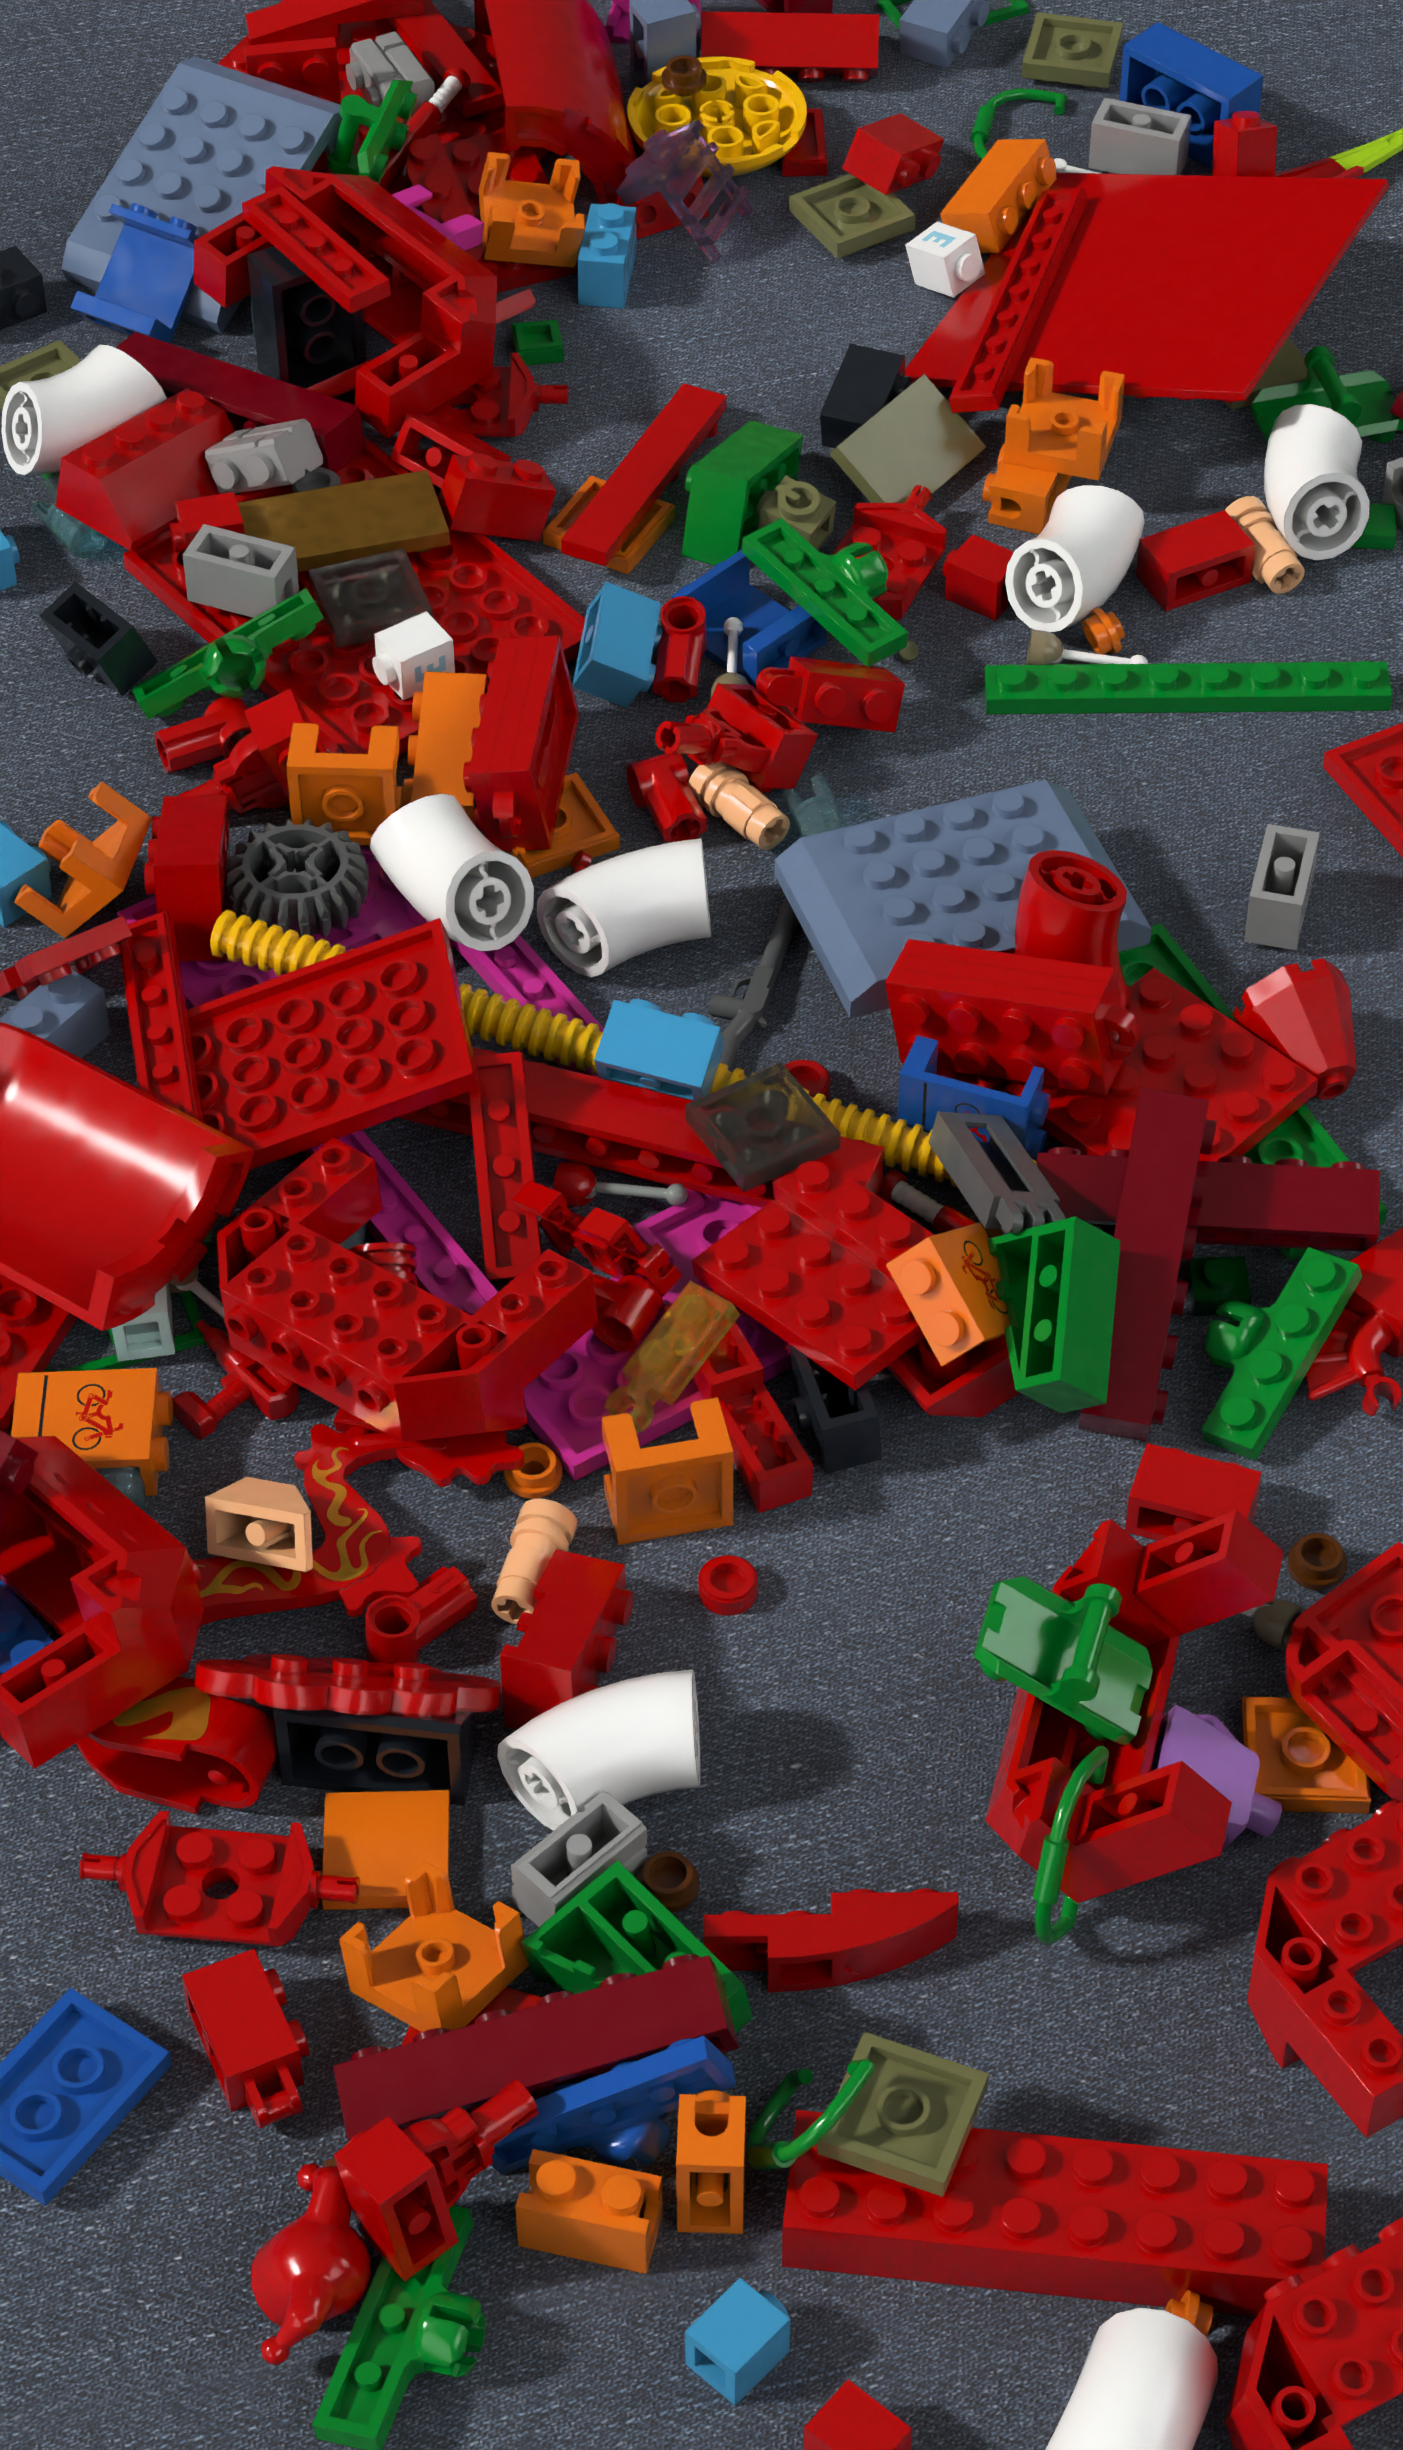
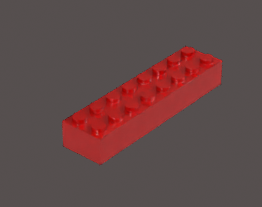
[782,2110,1328,2317]

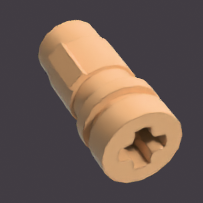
[1225,496,1305,594]
[688,762,790,850]
[492,1499,577,1624]

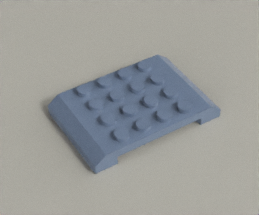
[61,57,342,334]
[774,779,1152,1018]

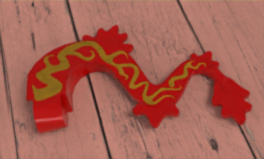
[54,1424,525,1814]

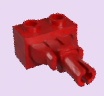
[655,683,818,793]
[176,688,329,814]
[334,2079,539,2281]

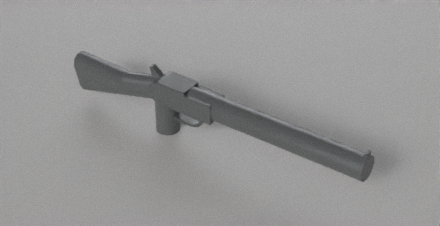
[708,896,799,1071]

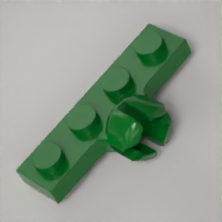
[742,518,908,667]
[131,588,324,720]
[1201,1247,1362,1461]
[312,2205,486,2450]

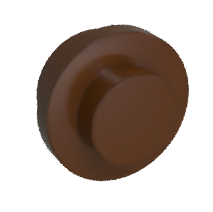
[662,55,707,97]
[1287,1533,1348,1590]
[637,1851,700,1913]

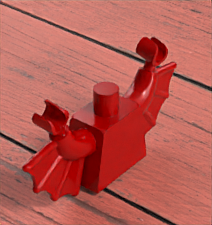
[1304,1227,1403,1416]

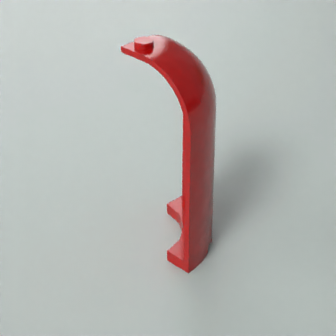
[473,0,644,204]
[0,1022,255,1331]

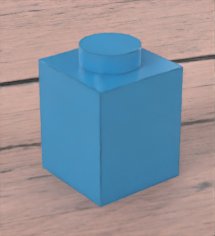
[685,2278,790,2406]

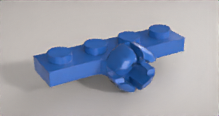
[491,2035,736,2175]

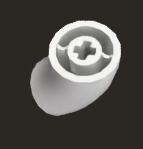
[1,344,167,475]
[1264,404,1370,560]
[1005,485,1145,632]
[370,794,534,951]
[537,838,711,977]
[497,1669,701,1831]
[1045,2308,1218,2450]

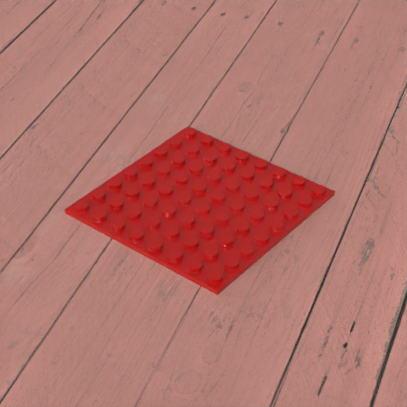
[905,173,1389,403]

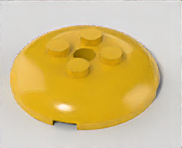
[627,56,807,177]

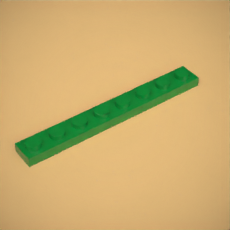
[984,661,1392,715]

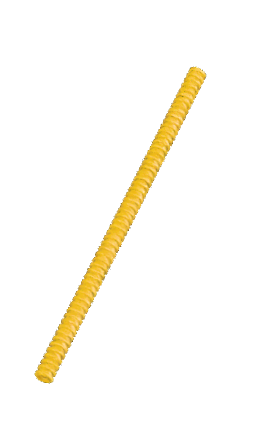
[210,910,1036,1188]

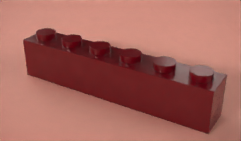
[115,332,365,472]
[1078,1087,1217,1442]
[1036,1147,1380,1252]
[333,1954,740,2141]

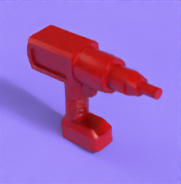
[172,1320,300,1440]

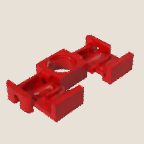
[512,1180,682,1297]

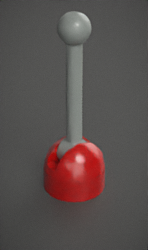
[553,1161,688,1207]

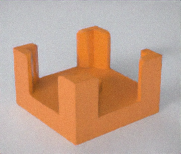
[479,152,585,268]
[1004,357,1125,481]
[286,723,403,845]
[14,782,152,938]
[602,1397,733,1545]
[339,1861,529,2032]

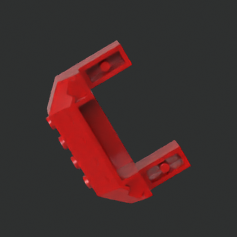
[194,166,497,439]
[217,1138,598,1443]
[0,1436,204,1769]
[985,1510,1284,1904]
[1247,1800,1403,2138]
[1225,2217,1403,2450]

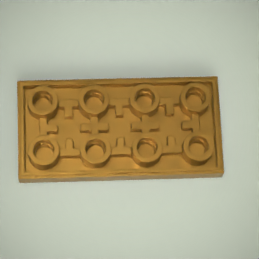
[238,470,450,572]

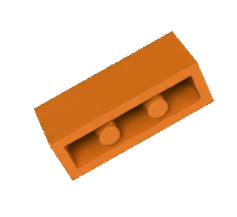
[940,139,1057,253]
[403,672,488,827]

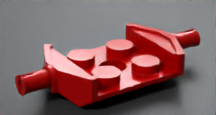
[423,352,569,437]
[827,485,947,636]
[79,1811,360,1946]

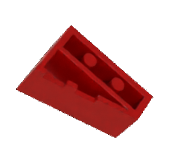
[144,795,230,962]
[500,1549,634,1730]

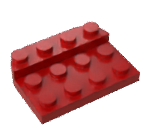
[406,129,580,293]
[692,1161,934,1391]
[1285,1542,1403,1802]

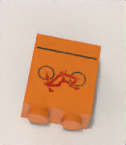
[886,1222,1010,1367]
[11,1368,173,1496]

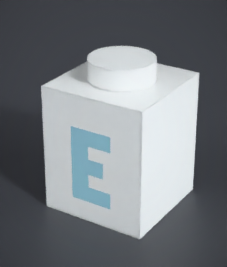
[905,221,985,298]
[372,611,455,700]

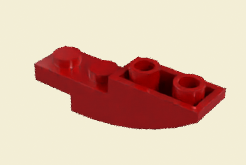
[703,1888,959,1993]

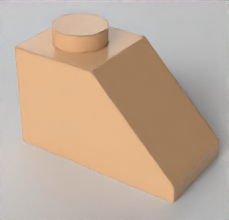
[205,1477,313,1572]

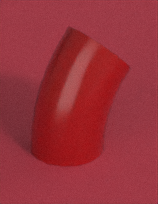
[1015,850,1130,1008]

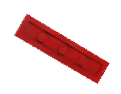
[242,185,391,314]
[469,1051,542,1282]

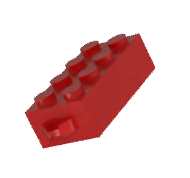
[463,635,580,852]
[885,939,1139,1095]

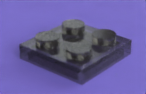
[308,548,433,648]
[685,1062,841,1192]

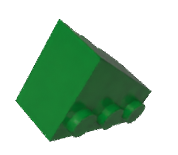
[681,420,804,566]
[987,1216,1121,1413]
[521,1860,753,2033]

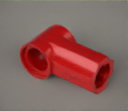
[653,596,707,703]
[154,697,252,774]
[626,753,707,842]
[592,1273,664,1352]
[365,1566,478,1663]

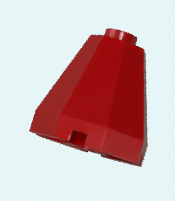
[1232,958,1357,1100]

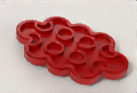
[194,1654,502,1718]

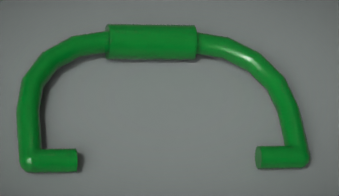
[970,88,1068,160]
[1033,1746,1109,1946]
[746,2059,875,2170]

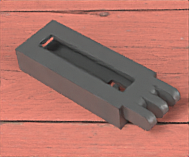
[929,1111,1065,1233]

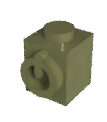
[756,476,836,550]

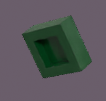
[1187,1256,1252,1316]

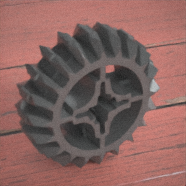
[225,818,369,939]

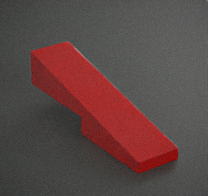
[245,0,425,45]
[663,1290,813,1513]

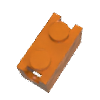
[982,443,1072,535]
[676,2090,746,2234]
[515,2149,663,2274]

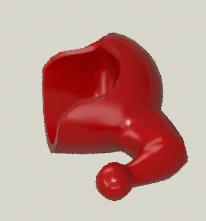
[251,2163,371,2366]

